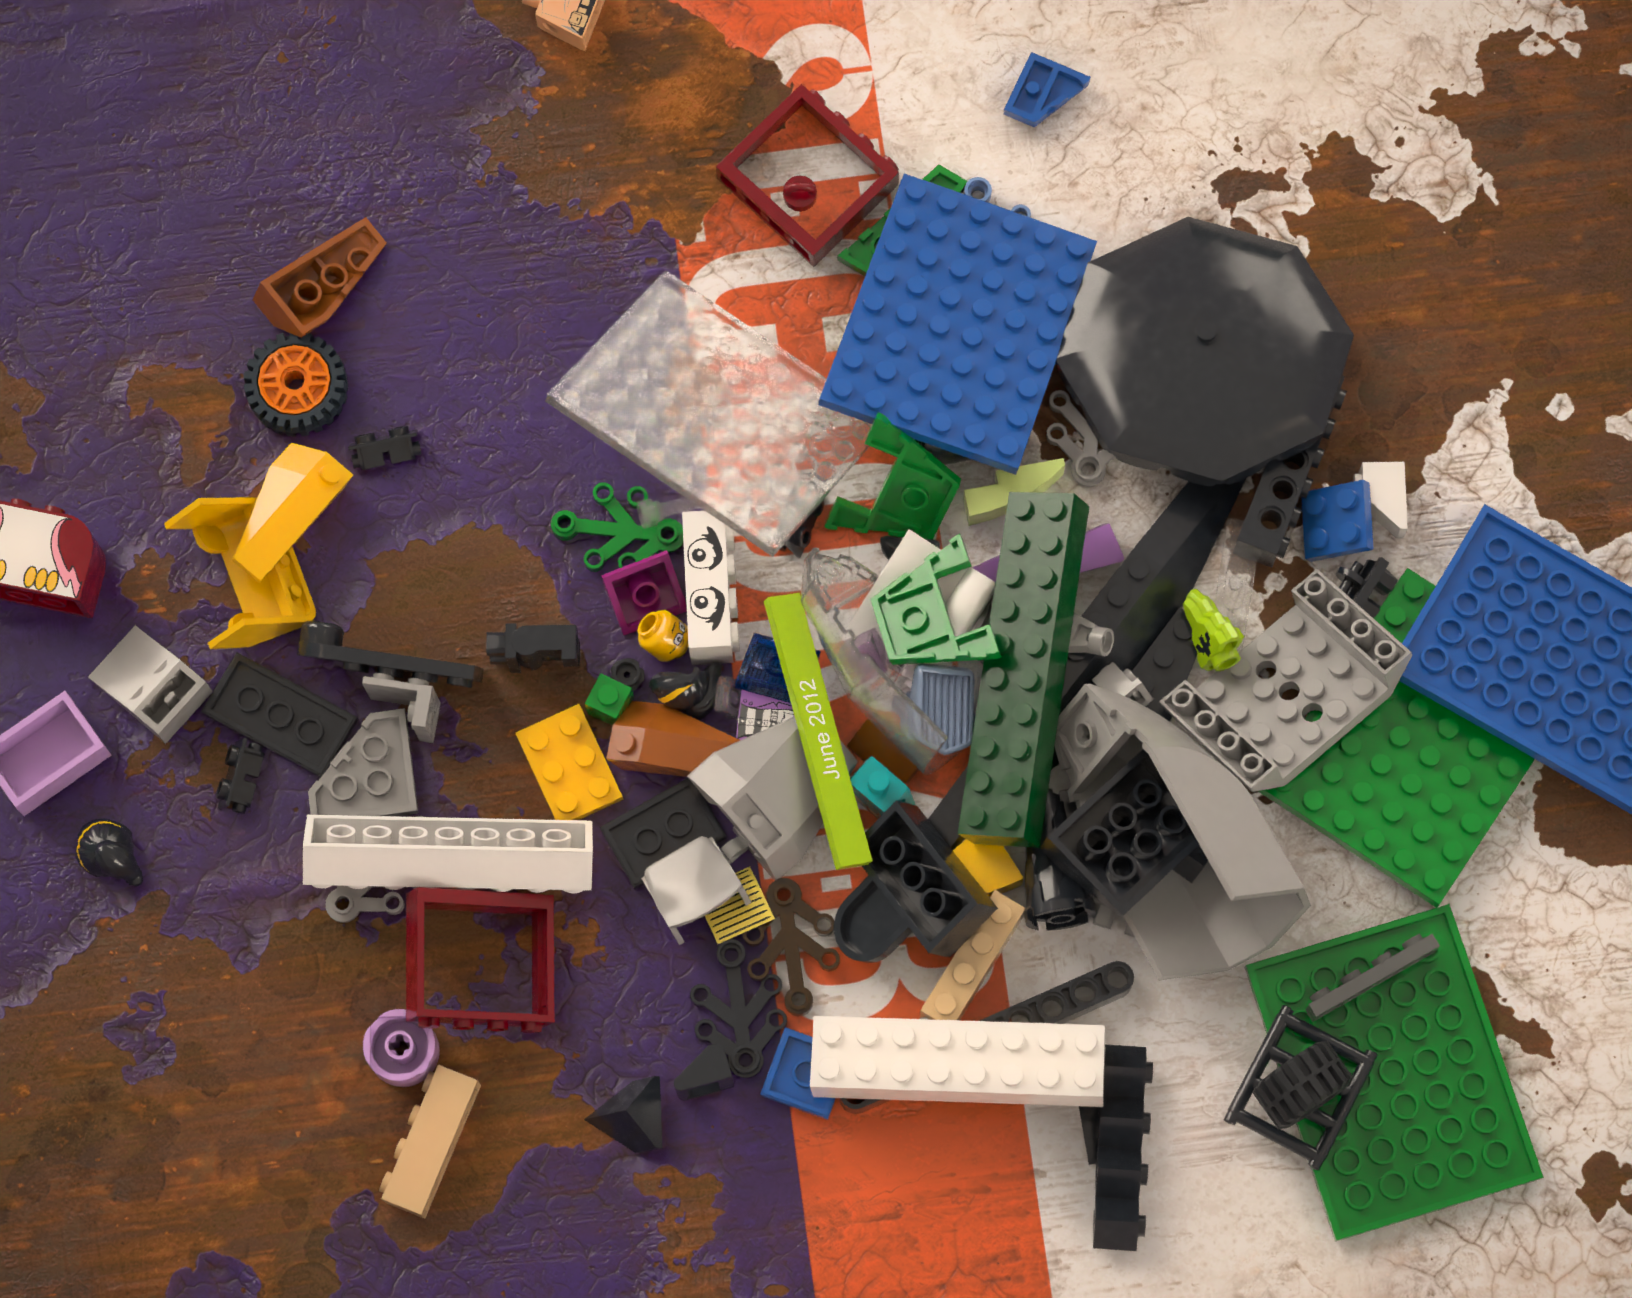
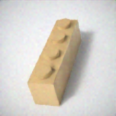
[920,890,1025,1021]
[379,1065,481,1219]

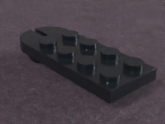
[297,621,484,688]

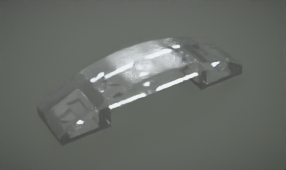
[1214,518,1257,653]

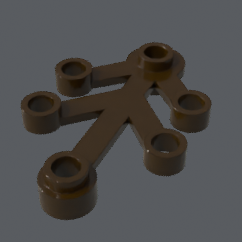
[743,878,840,1016]

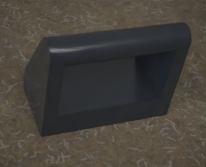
[674,1042,734,1101]

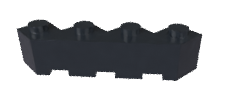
[1093,1044,1153,1251]

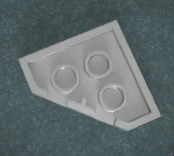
[308,708,419,817]

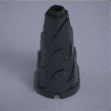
[1024,788,1096,931]

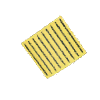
[705,867,775,944]

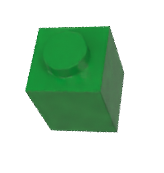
[585,673,634,726]

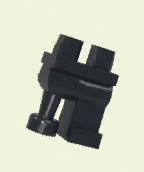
[486,623,581,673]

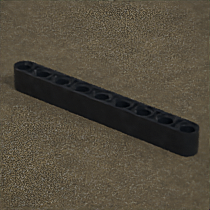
[840,961,1134,1114]

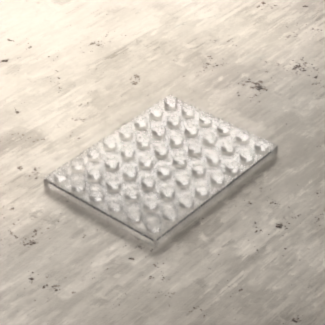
[545,271,872,557]

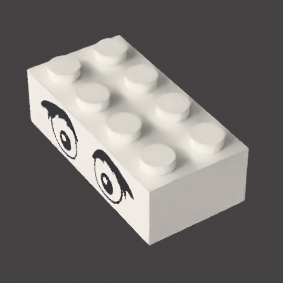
[682,510,740,665]

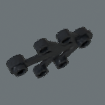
[690,939,787,1078]

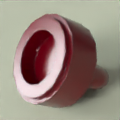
[783,175,817,212]

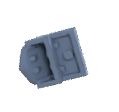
[893,663,976,755]

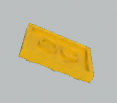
[516,704,624,820]

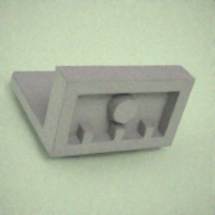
[362,673,441,743]

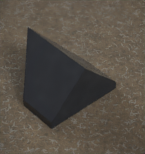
[584,1076,662,1153]

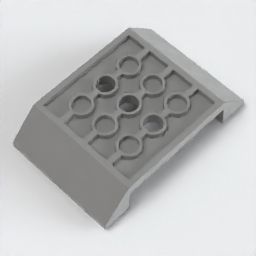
[1159,569,1412,792]

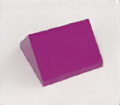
[601,550,687,635]

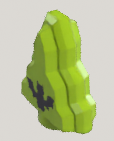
[1183,589,1244,671]

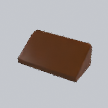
[847,716,923,785]

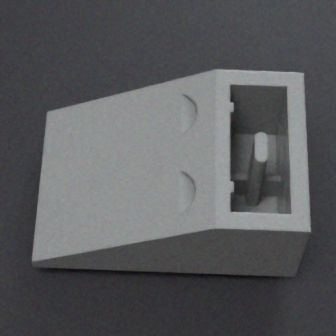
[88,626,212,744]

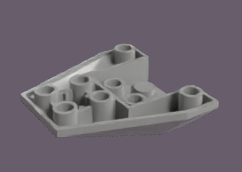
[687,716,858,881]

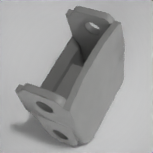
[641,836,752,945]

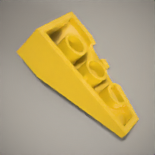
[232,443,353,583]

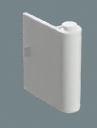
[841,529,995,689]

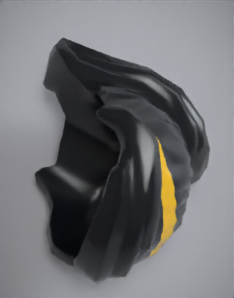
[649,662,724,720]
[75,818,143,887]

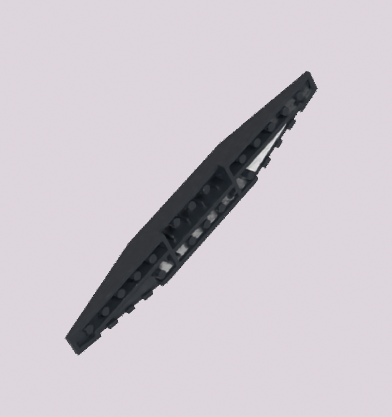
[928,478,1247,850]

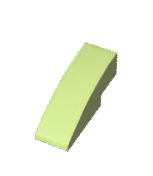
[963,458,1065,526]

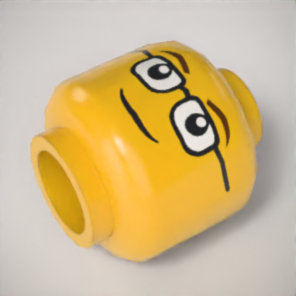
[638,610,689,662]

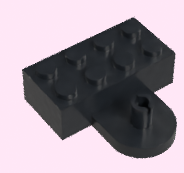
[834,800,998,963]

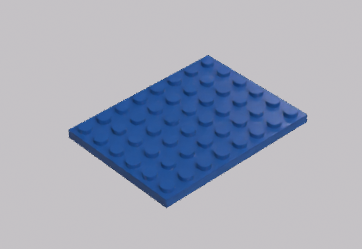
[818,173,1097,475]
[1399,504,1632,814]

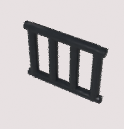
[1223,1005,1378,1171]

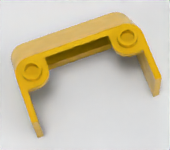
[164,497,316,649]

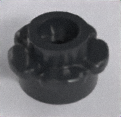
[610,658,645,691]

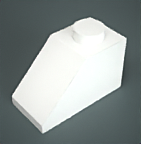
[1353,462,1408,538]

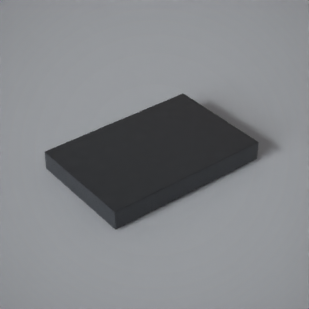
[600,778,727,890]

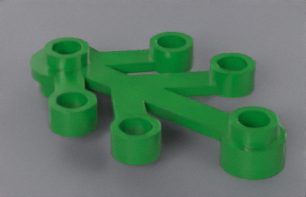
[551,482,684,572]

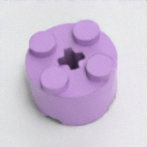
[363,1009,440,1087]

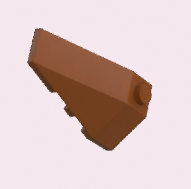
[253,217,387,338]
[606,701,740,777]

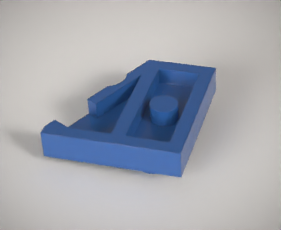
[1003,52,1091,127]

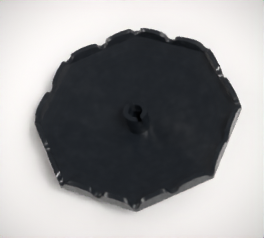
[1055,217,1354,486]

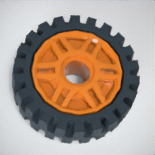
[244,333,348,437]

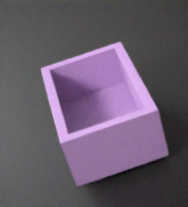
[0,691,112,816]

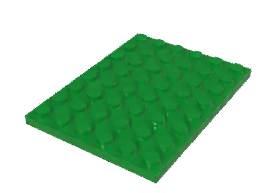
[1258,568,1535,908]
[1244,904,1544,1242]

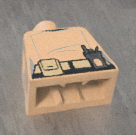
[522,0,605,51]

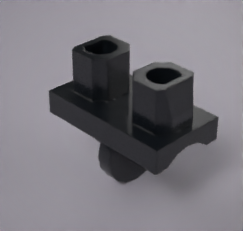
[1335,557,1398,618]

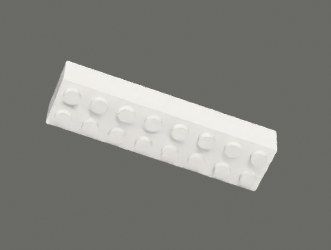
[303,815,593,893]
[810,1016,1105,1107]

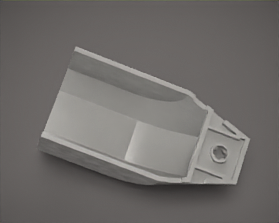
[1055,684,1311,981]

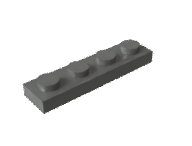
[1305,934,1440,1022]

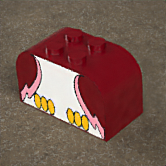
[0,499,106,619]

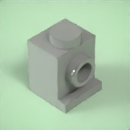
[1092,662,1154,706]

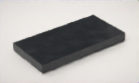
[201,652,359,778]

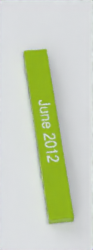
[764,593,872,870]

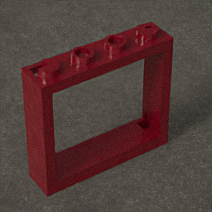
[716,84,899,267]
[406,887,555,1033]

